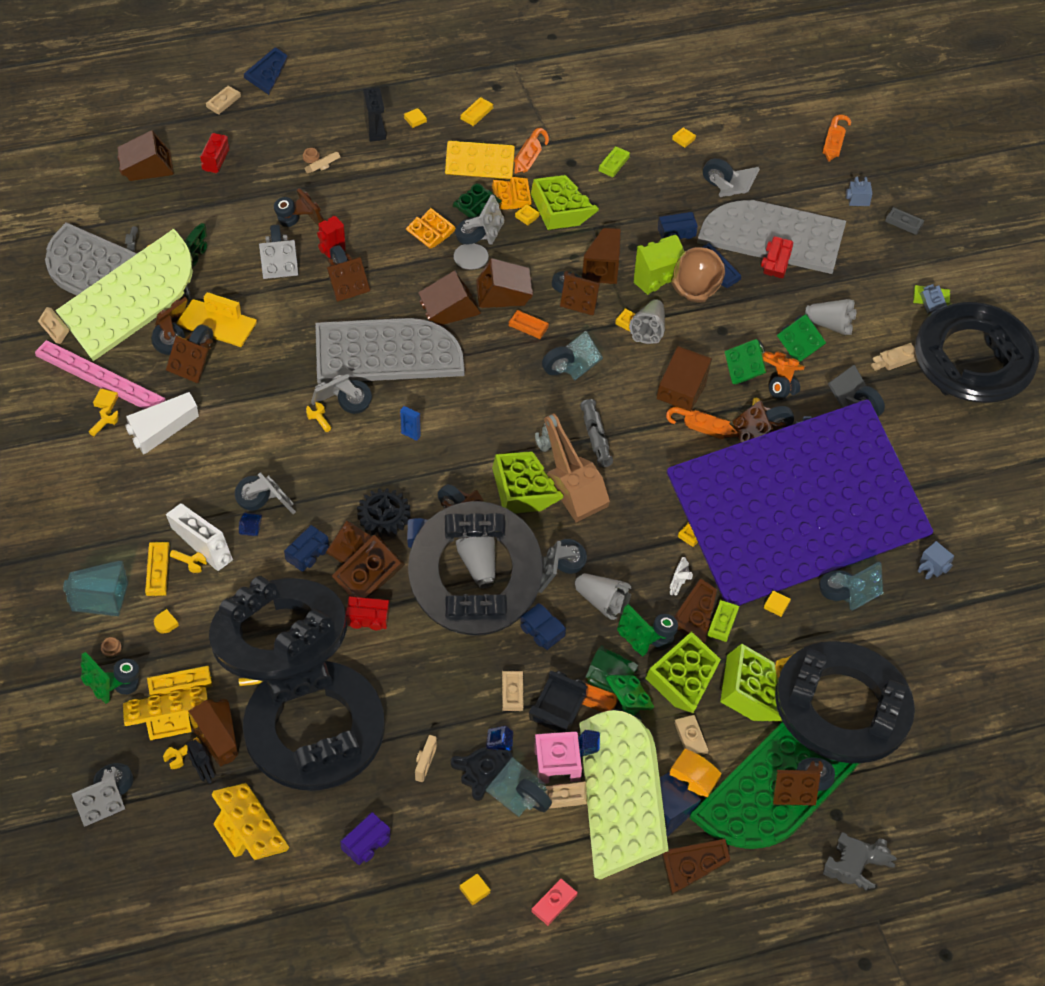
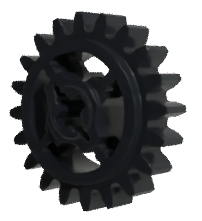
[357,488,411,537]

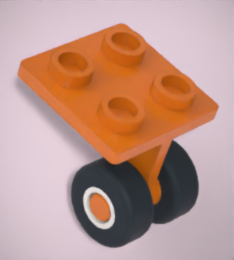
[762,351,805,399]

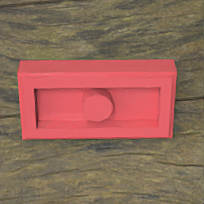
[532,879,578,926]

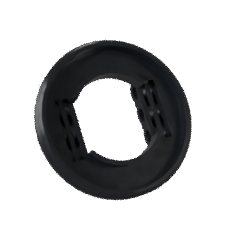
[915,302,1039,403]
[408,501,543,635]
[209,576,347,681]
[775,641,915,763]
[243,661,384,791]

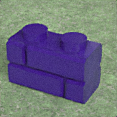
[340,812,390,865]

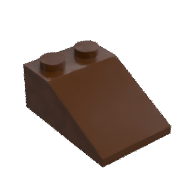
[332,535,405,598]

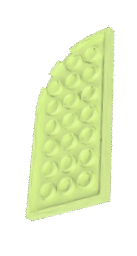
[55,229,193,361]
[580,710,668,879]

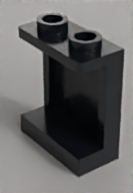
[363,87,386,142]
[529,670,588,733]

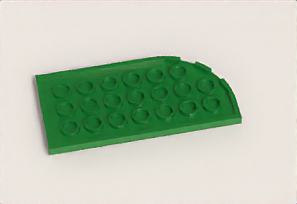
[690,722,861,849]

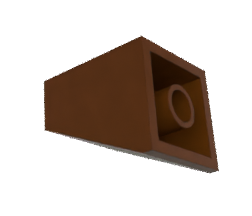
[117,130,174,181]
[582,228,621,284]
[476,258,533,308]
[418,270,481,326]
[657,346,712,412]

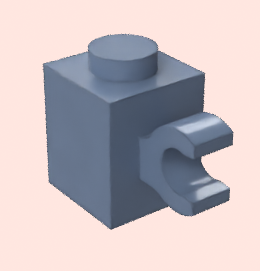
[846,177,872,206]
[920,284,947,313]
[918,541,954,579]

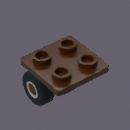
[274,188,325,227]

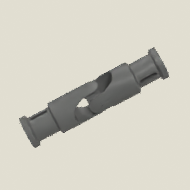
[580,399,613,468]

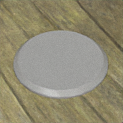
[454,243,488,270]

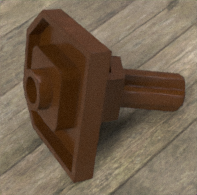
[326,521,372,564]

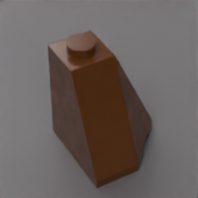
[188,699,238,767]

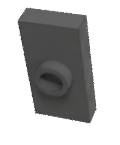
[885,207,924,235]

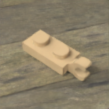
[871,343,917,371]

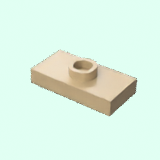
[206,86,241,114]
[304,152,340,173]
[38,307,70,344]
[502,671,523,711]
[674,715,708,756]
[415,735,437,783]
[544,782,587,809]

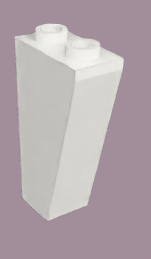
[125,392,199,454]
[166,504,233,571]

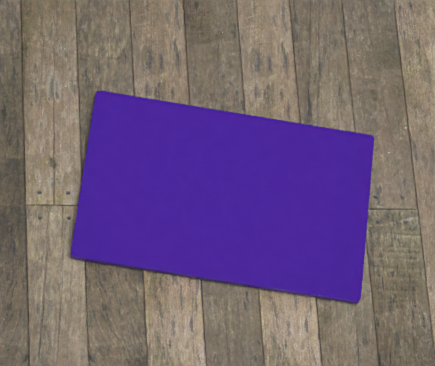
[667,400,933,606]

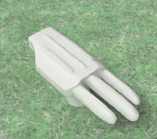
[670,557,693,595]

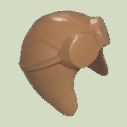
[671,247,725,303]

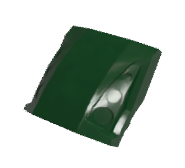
[452,183,502,218]
[184,223,207,267]
[585,645,638,694]

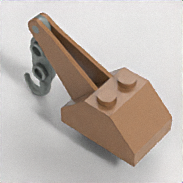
[535,413,610,522]

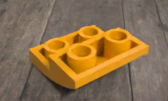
[492,177,532,209]
[406,208,456,249]
[670,748,722,797]

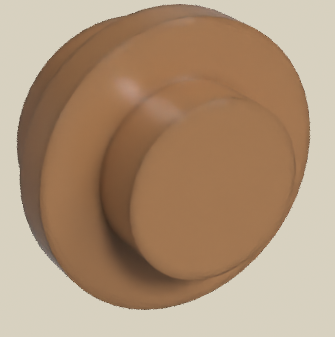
[303,148,320,163]
[101,637,122,657]

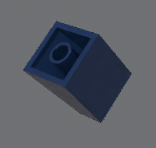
[660,772,701,837]

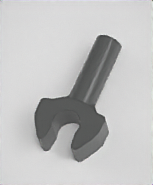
[125,226,138,252]

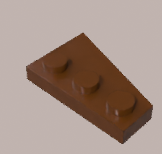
[674,578,717,644]
[662,839,731,895]

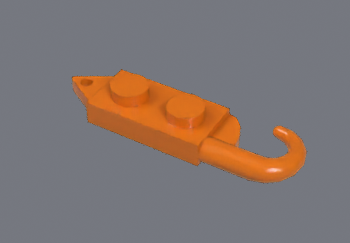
[823,115,851,161]
[514,128,549,174]
[666,406,738,439]

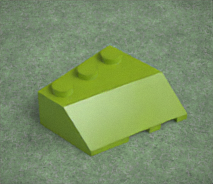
[531,175,599,230]
[634,235,685,295]
[492,452,563,513]
[646,632,721,713]
[720,644,782,721]

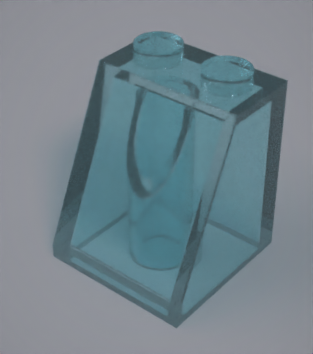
[63,561,128,616]

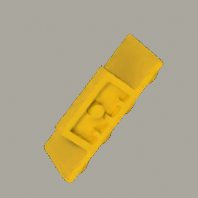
[445,141,515,179]
[177,292,257,347]
[123,687,208,740]
[212,783,289,860]

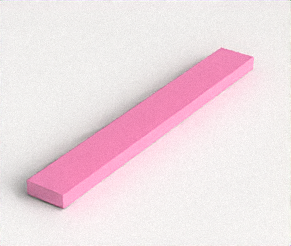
[35,340,166,409]

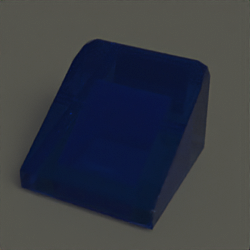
[239,513,262,536]
[486,726,513,750]
[578,730,600,757]

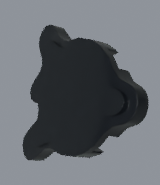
[451,748,512,801]

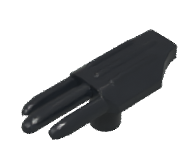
[186,739,215,784]

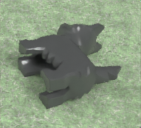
[823,832,897,890]

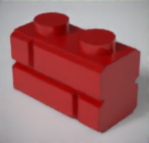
[200,133,229,173]
[317,216,346,258]
[761,236,794,279]
[346,597,390,631]

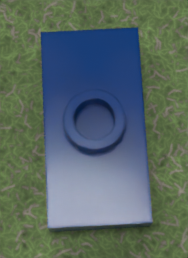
[400,406,421,440]

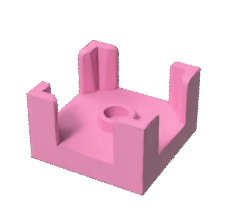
[535,732,582,784]

